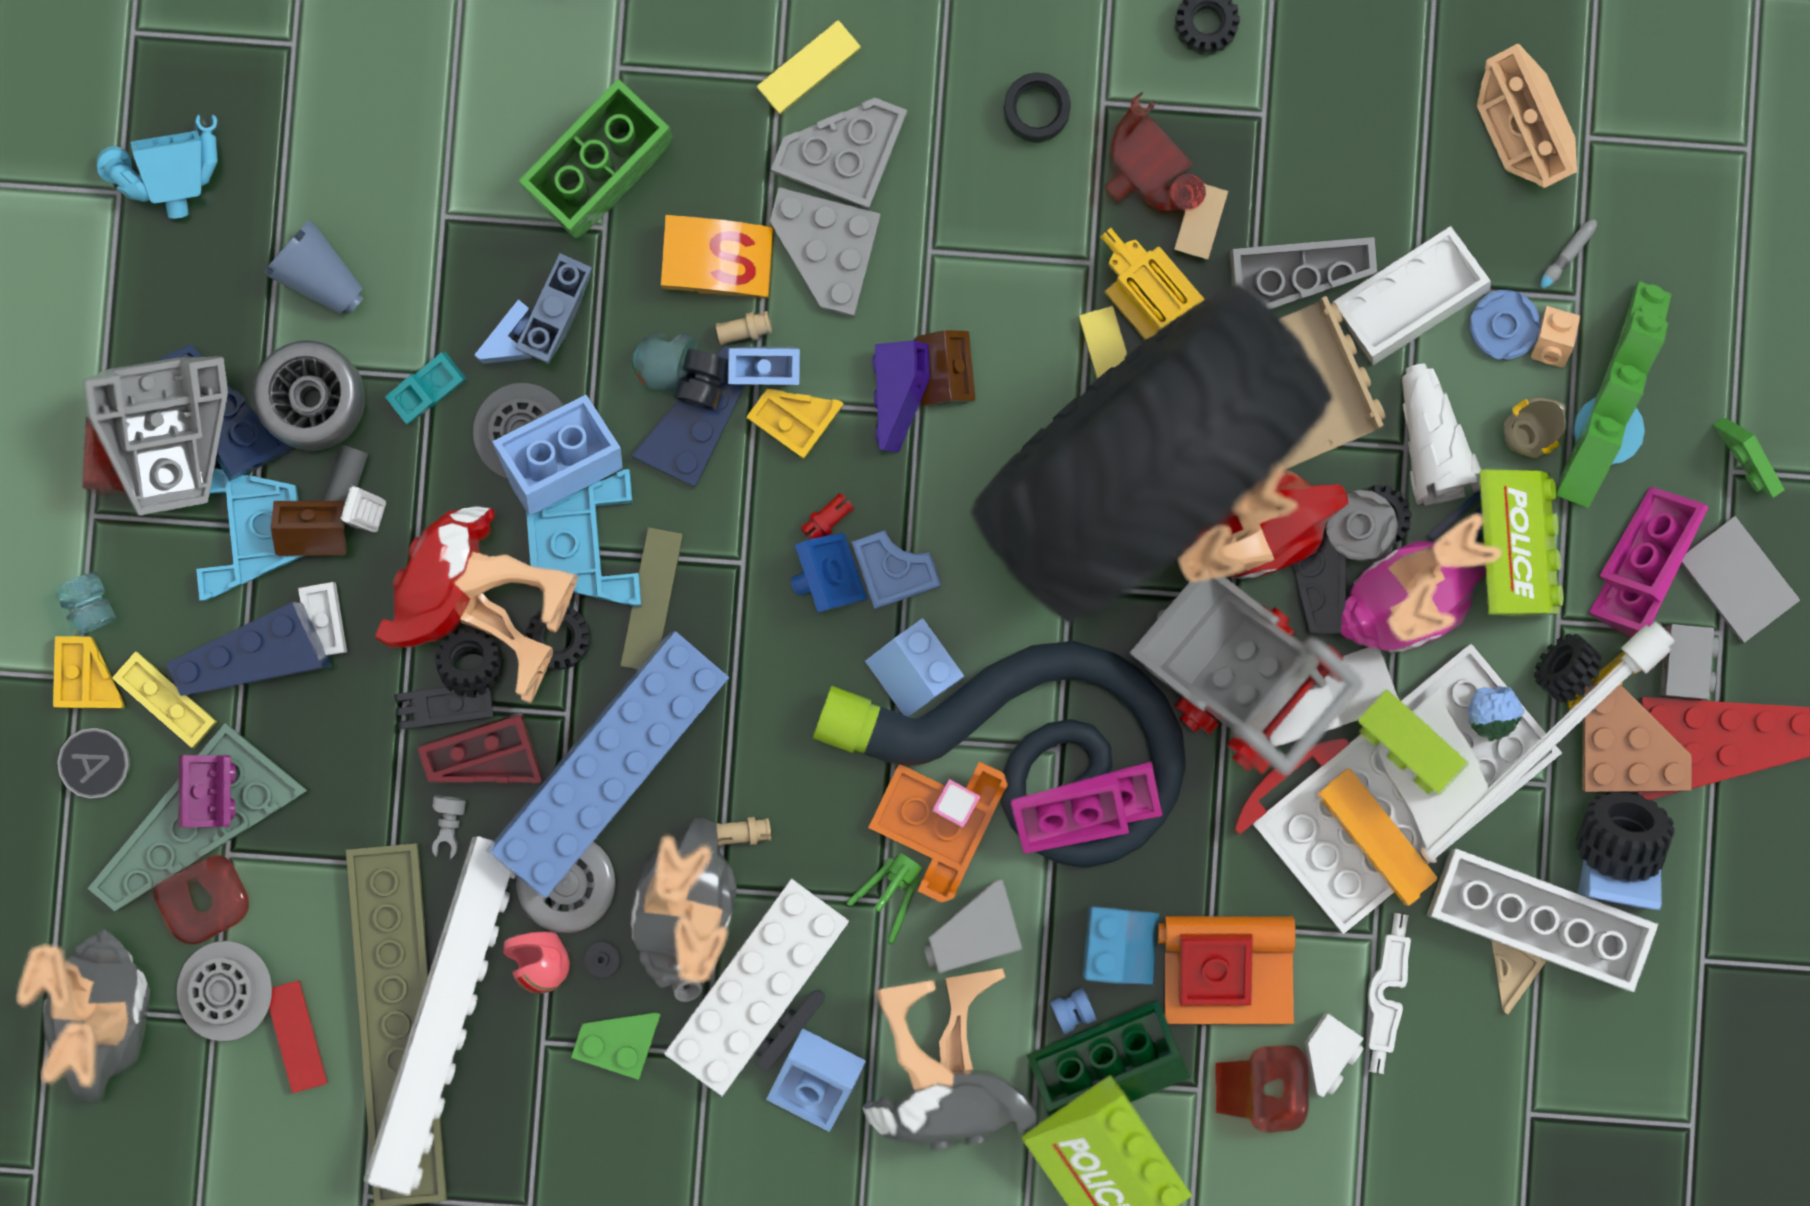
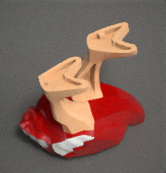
[1179,465,1349,582]
[375,506,579,704]

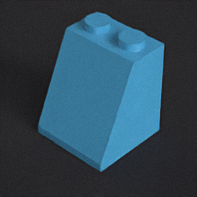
[1082,907,1159,984]

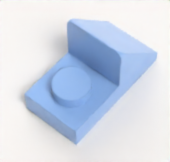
[475,300,532,364]

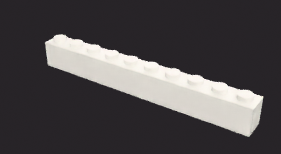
[363,836,515,1195]

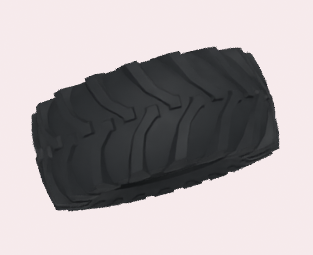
[970,283,1334,623]

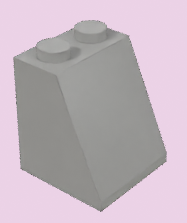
[924,879,1022,973]

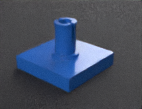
[791,533,867,612]

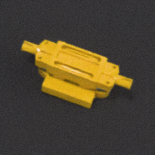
[1100,228,1205,340]

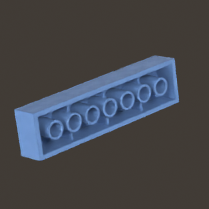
[486,631,729,898]

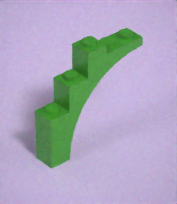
[1556,281,1671,508]

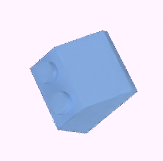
[865,618,964,717]
[1577,860,1661,910]
[766,1028,866,1132]

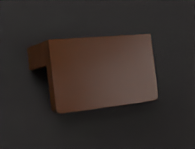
[915,330,976,406]
[270,501,347,556]

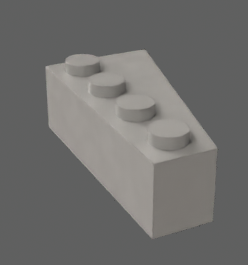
[1229,237,1377,309]

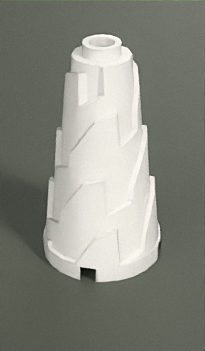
[1402,363,1481,506]

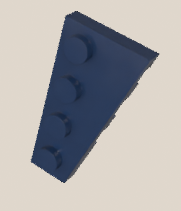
[159,344,293,481]
[632,345,746,488]

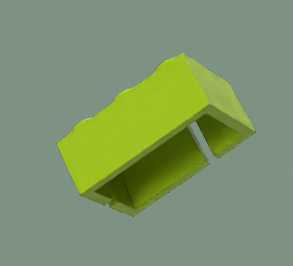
[1357,689,1469,795]

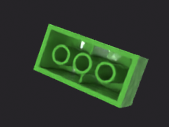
[519,79,672,238]

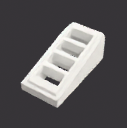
[341,486,386,533]

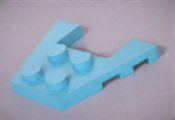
[196,468,304,601]
[526,469,642,607]

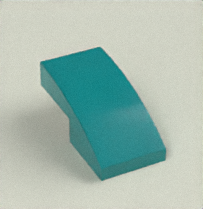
[385,352,467,424]

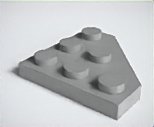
[771,98,908,210]
[770,188,881,317]

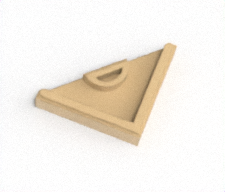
[1491,940,1546,1015]

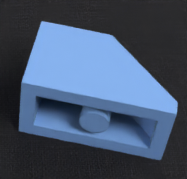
[728,347,800,385]

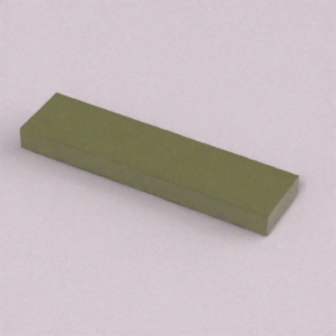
[620,527,683,670]

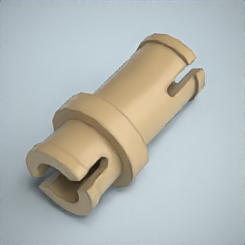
[716,311,773,346]
[716,817,771,846]

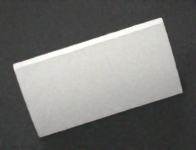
[1333,226,1491,365]

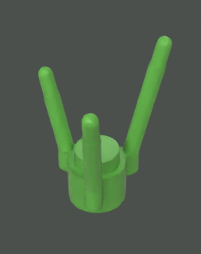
[847,852,922,944]

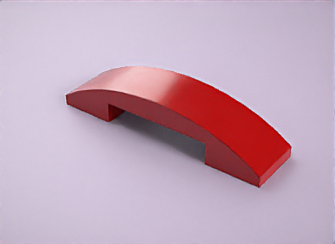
[1232,738,1349,835]

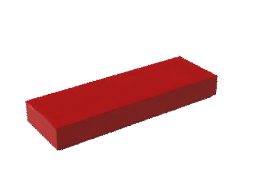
[269,980,328,1093]

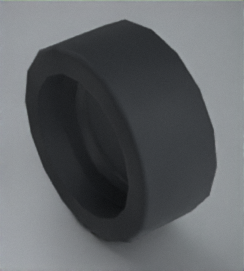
[1004,72,1071,143]

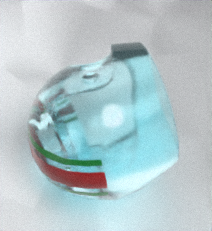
[632,332,697,391]

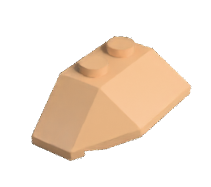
[1477,44,1577,188]

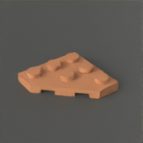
[1582,684,1692,792]

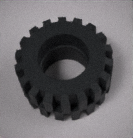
[1576,791,1675,882]

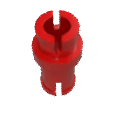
[800,492,854,540]

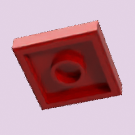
[1179,934,1253,1006]

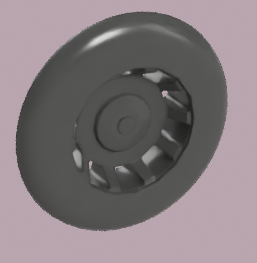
[473,383,564,479]

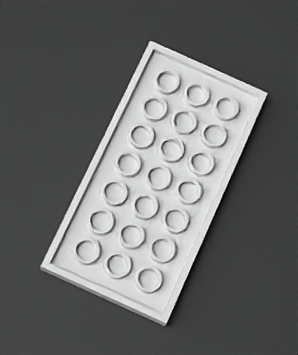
[1252,644,1562,934]

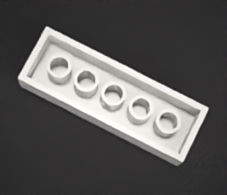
[1426,849,1658,992]
[664,879,849,1096]

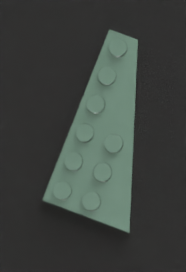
[87,723,308,911]

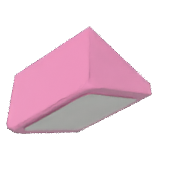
[932,779,981,828]

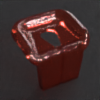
[153,855,249,944]
[1216,1045,1309,1133]

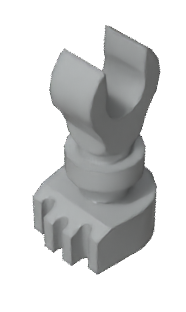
[432,795,466,859]

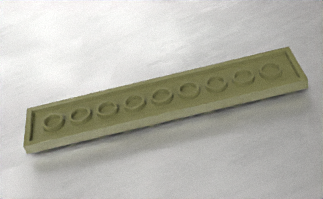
[346,843,447,1206]

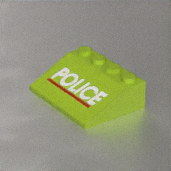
[1479,469,1564,617]
[1021,1076,1192,1206]

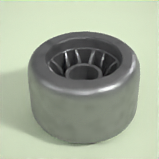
[253,341,365,451]

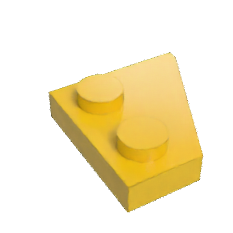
[746,389,844,460]
[53,636,124,709]

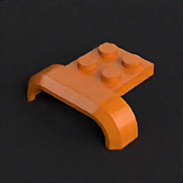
[868,761,1007,902]

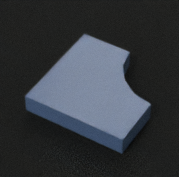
[851,531,941,609]

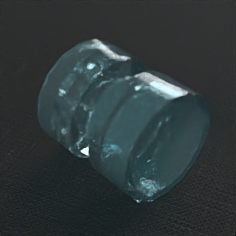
[54,572,117,636]

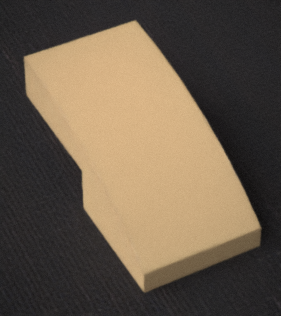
[1174,181,1228,259]

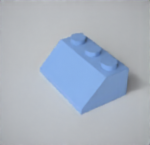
[492,395,623,516]

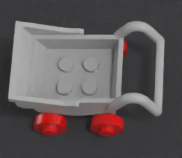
[1130,576,1363,775]

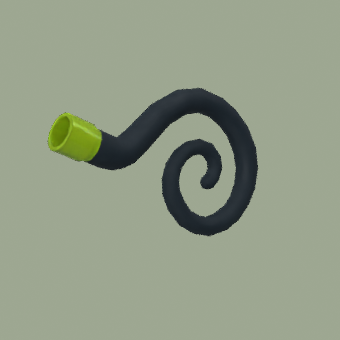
[812,641,1186,868]

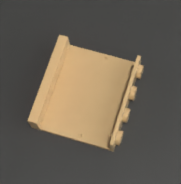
[1280,296,1385,469]

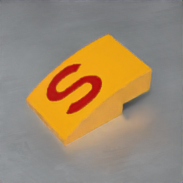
[661,215,773,298]

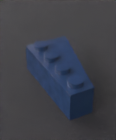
[166,602,332,696]

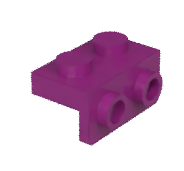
[178,755,236,827]

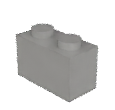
[1659,624,1719,700]

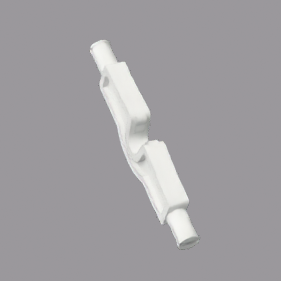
[1367,913,1411,1074]

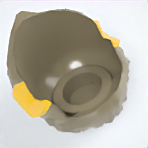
[1503,397,1567,459]

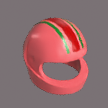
[504,932,570,994]

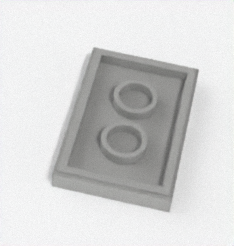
[1681,516,1800,643]

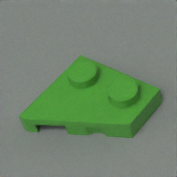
[1713,417,1785,498]
[571,1012,661,1080]

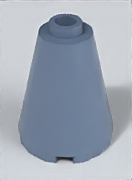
[263,219,363,315]

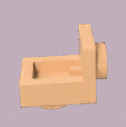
[1531,306,1580,368]

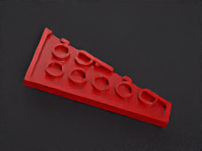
[1635,697,1810,800]

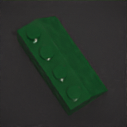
[1027,1000,1191,1116]

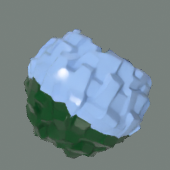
[1467,686,1525,741]

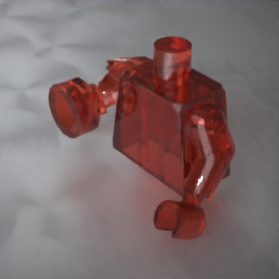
[1105,92,1206,211]

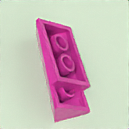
[1589,486,1709,639]
[1011,761,1162,854]

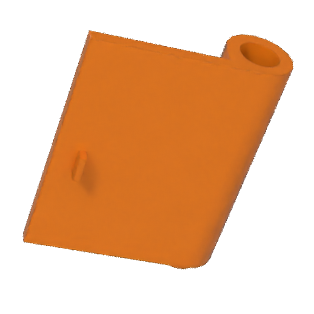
[1157,916,1295,1024]

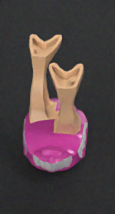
[1341,514,1501,653]

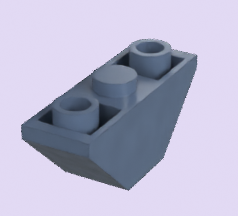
[515,253,592,363]

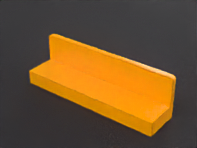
[1316,768,1437,906]

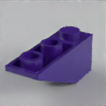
[872,340,930,453]

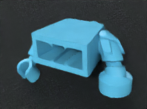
[96,114,217,218]

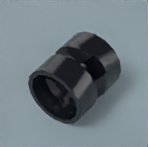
[673,349,728,411]

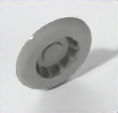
[516,842,616,933]
[177,941,272,1041]

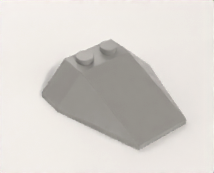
[83,356,228,516]

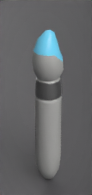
[1541,219,1597,288]

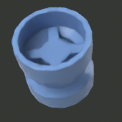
[1050,988,1096,1034]

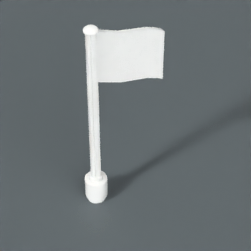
[1378,621,1675,863]

